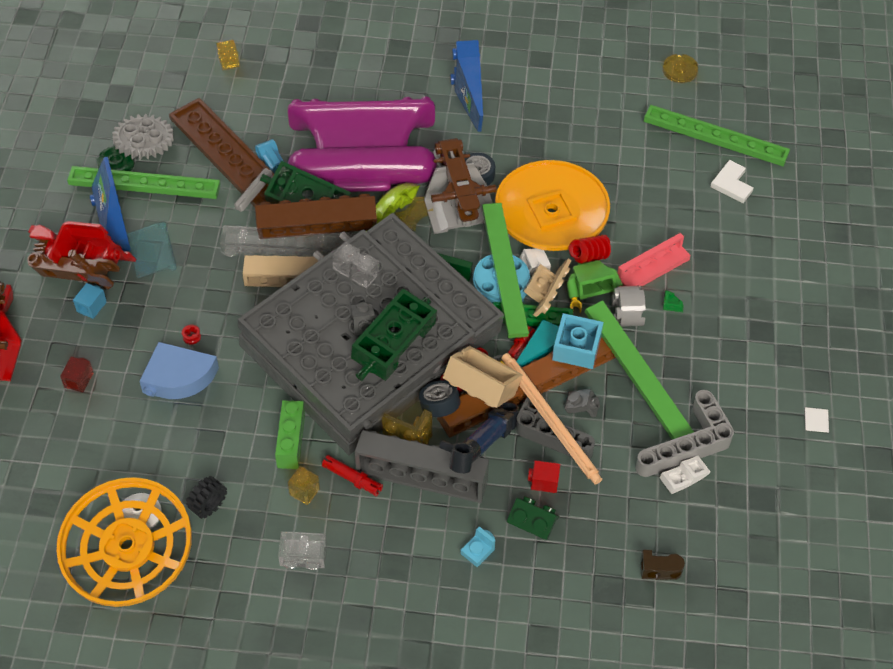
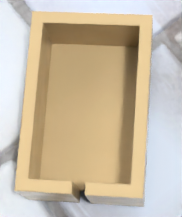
[443,346,523,408]

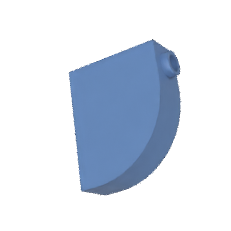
[139,342,219,399]

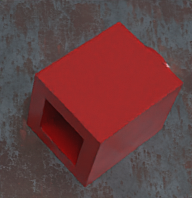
[528,460,561,493]

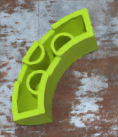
[367,183,420,231]

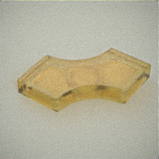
[395,197,433,231]

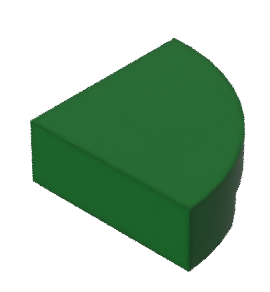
[663,290,684,313]

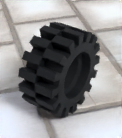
[186,476,227,519]

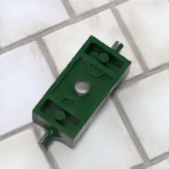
[260,161,351,204]
[351,289,437,381]

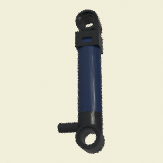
[439,402,519,474]

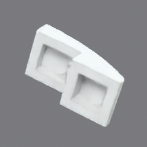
[660,456,710,494]

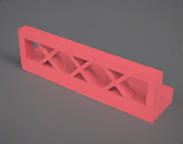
[618,233,691,286]

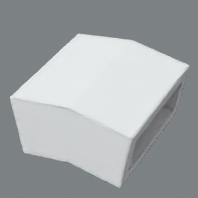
[520,248,551,275]

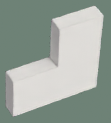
[711,160,754,204]

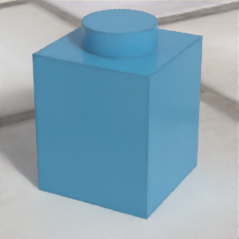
[73,283,107,319]

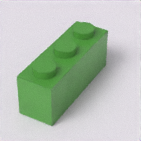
[275,400,305,469]

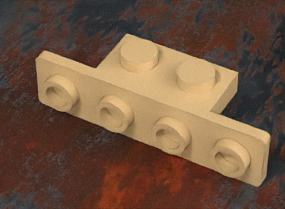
[523,258,571,317]

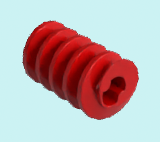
[568,235,611,263]

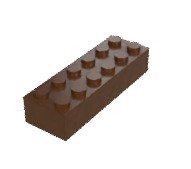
[255,194,377,239]

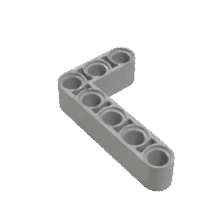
[635,390,734,477]

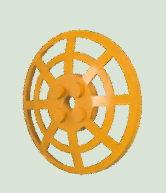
[56,477,192,607]

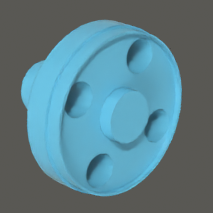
[473,255,530,304]

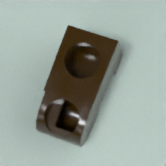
[641,550,685,580]

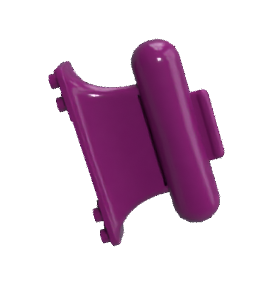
[287,97,437,192]

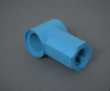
[255,139,284,174]

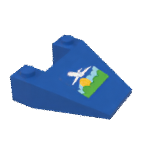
[450,40,483,132]
[90,157,131,252]

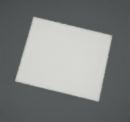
[805,407,829,433]

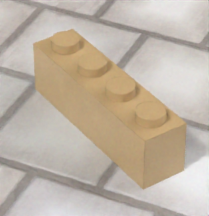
[243,255,318,287]

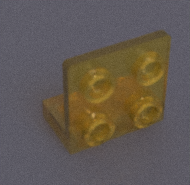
[382,410,432,445]

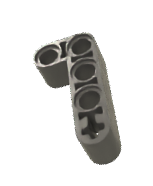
[516,397,595,459]

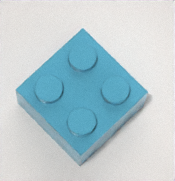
[552,313,604,369]

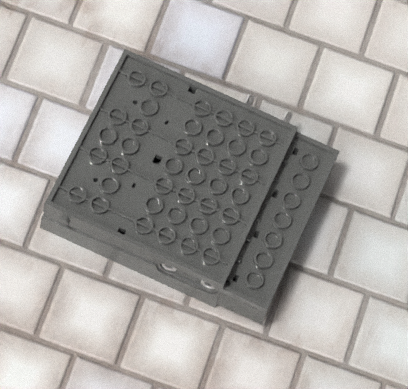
[238,213,504,455]

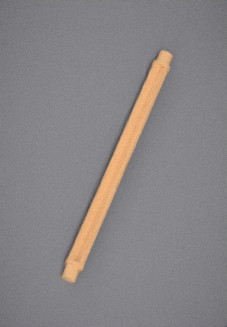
[501,353,602,485]

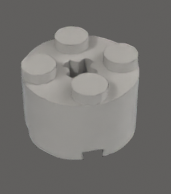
[611,286,646,327]

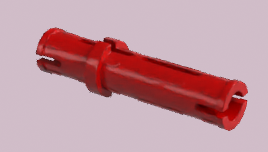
[322,455,383,497]

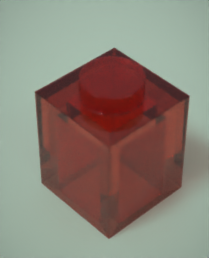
[60,357,93,392]

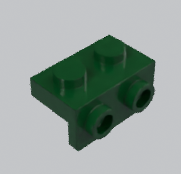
[507,496,559,540]

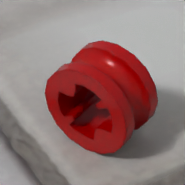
[182,325,201,345]

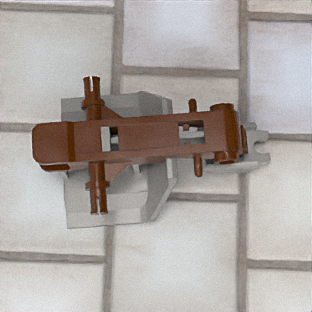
[424,138,497,234]

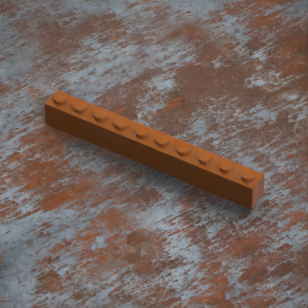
[437,337,616,438]

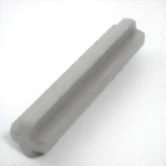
[234,168,273,212]

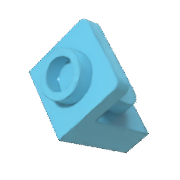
[461,527,495,567]

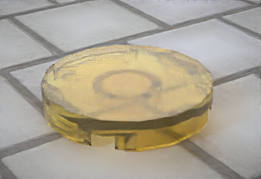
[663,54,698,83]

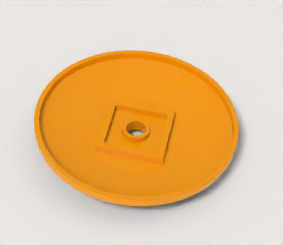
[495,160,610,251]

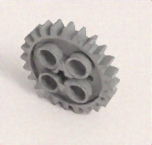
[112,114,174,160]

